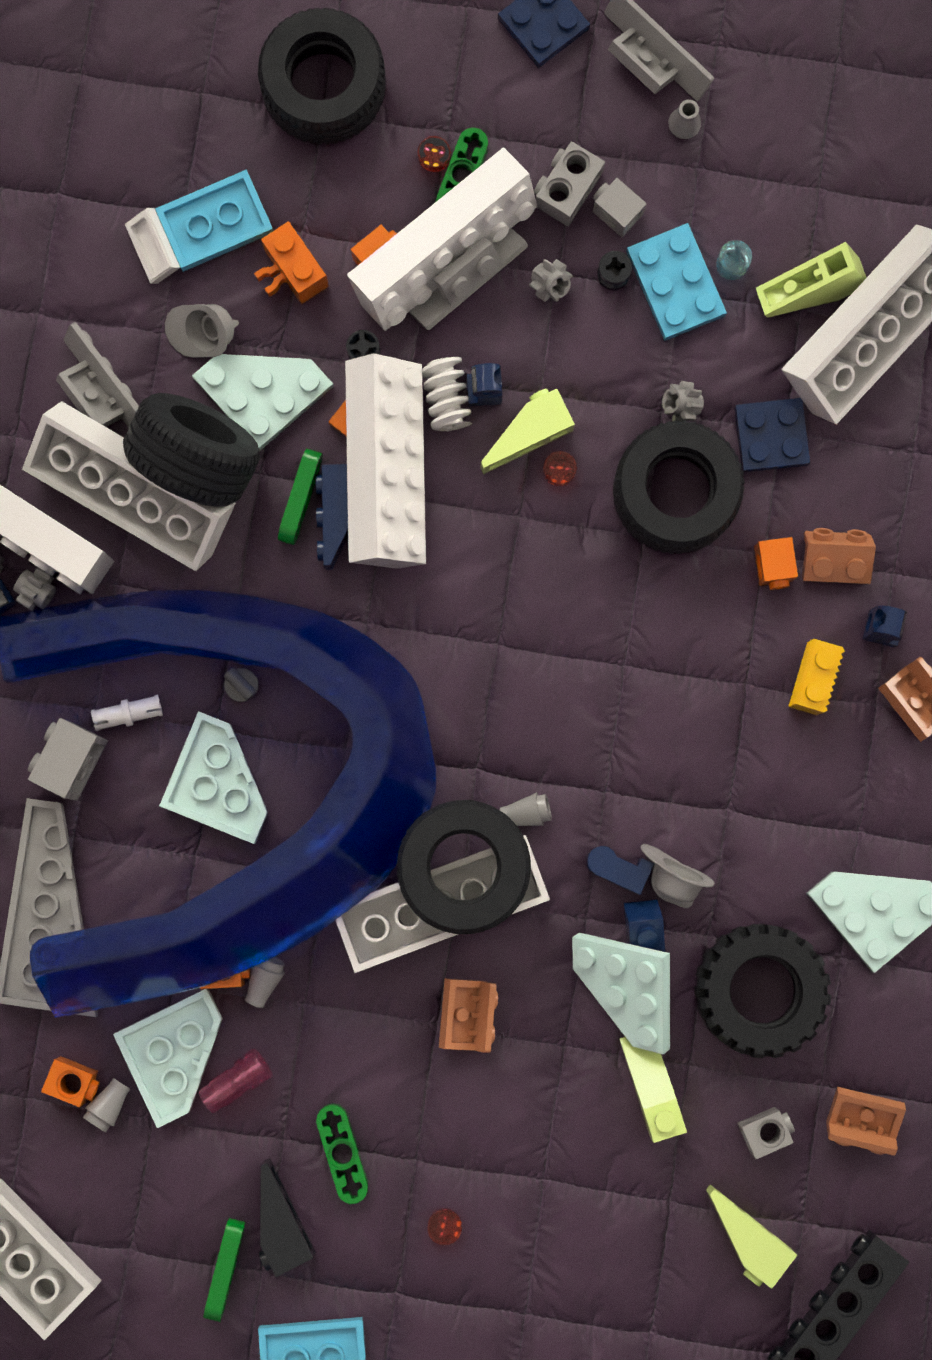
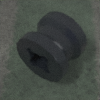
[597,251,632,290]
[346,330,380,360]

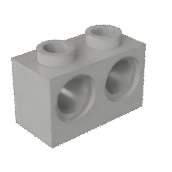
[534,141,605,227]

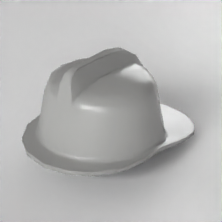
[165,304,239,357]
[640,844,715,908]

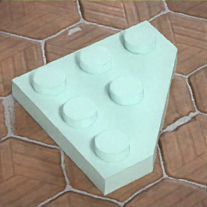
[192,354,334,452]
[159,711,268,844]
[806,872,932,973]
[572,933,670,1054]
[113,989,223,1128]

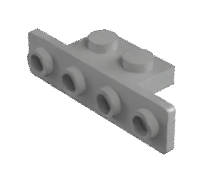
[604,0,714,101]
[409,228,528,330]
[56,322,139,428]

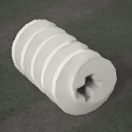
[422,357,473,431]

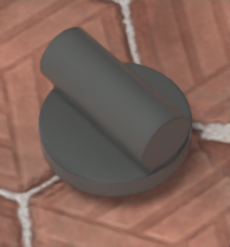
[224,667,259,702]

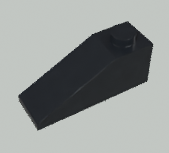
[259,1158,316,1277]

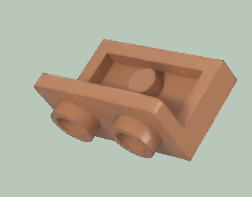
[802,528,876,584]
[878,657,932,742]
[439,978,498,1053]
[826,1087,906,1156]

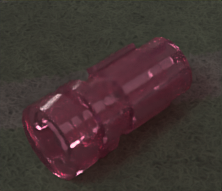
[198,1048,273,1113]

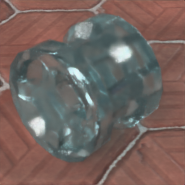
[716,240,752,280]

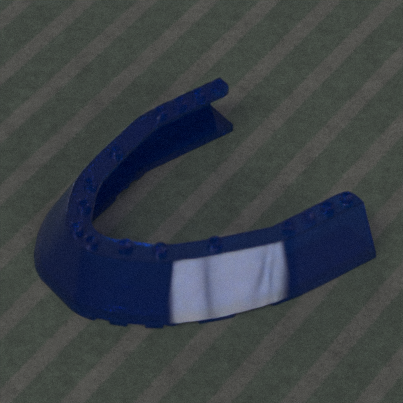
[0,590,436,1018]

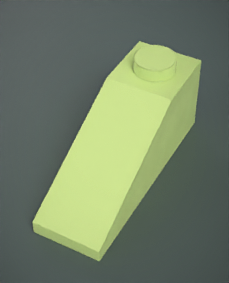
[756,242,867,318]
[481,389,575,474]
[619,1037,687,1143]
[706,1185,797,1289]

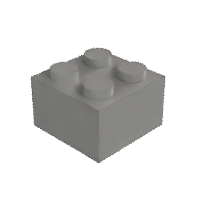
[28,718,109,801]

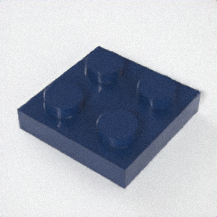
[498,0,590,69]
[734,398,810,473]

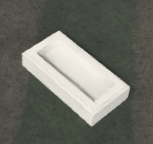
[125,208,180,284]

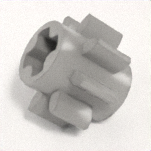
[529,259,573,302]
[662,381,704,422]
[13,568,56,611]

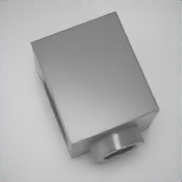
[593,178,647,237]
[737,1107,795,1159]

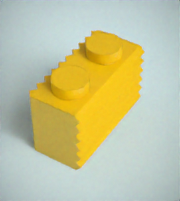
[789,639,845,715]

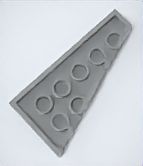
[0,798,98,1017]

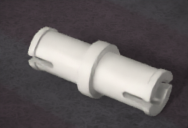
[91,694,163,731]

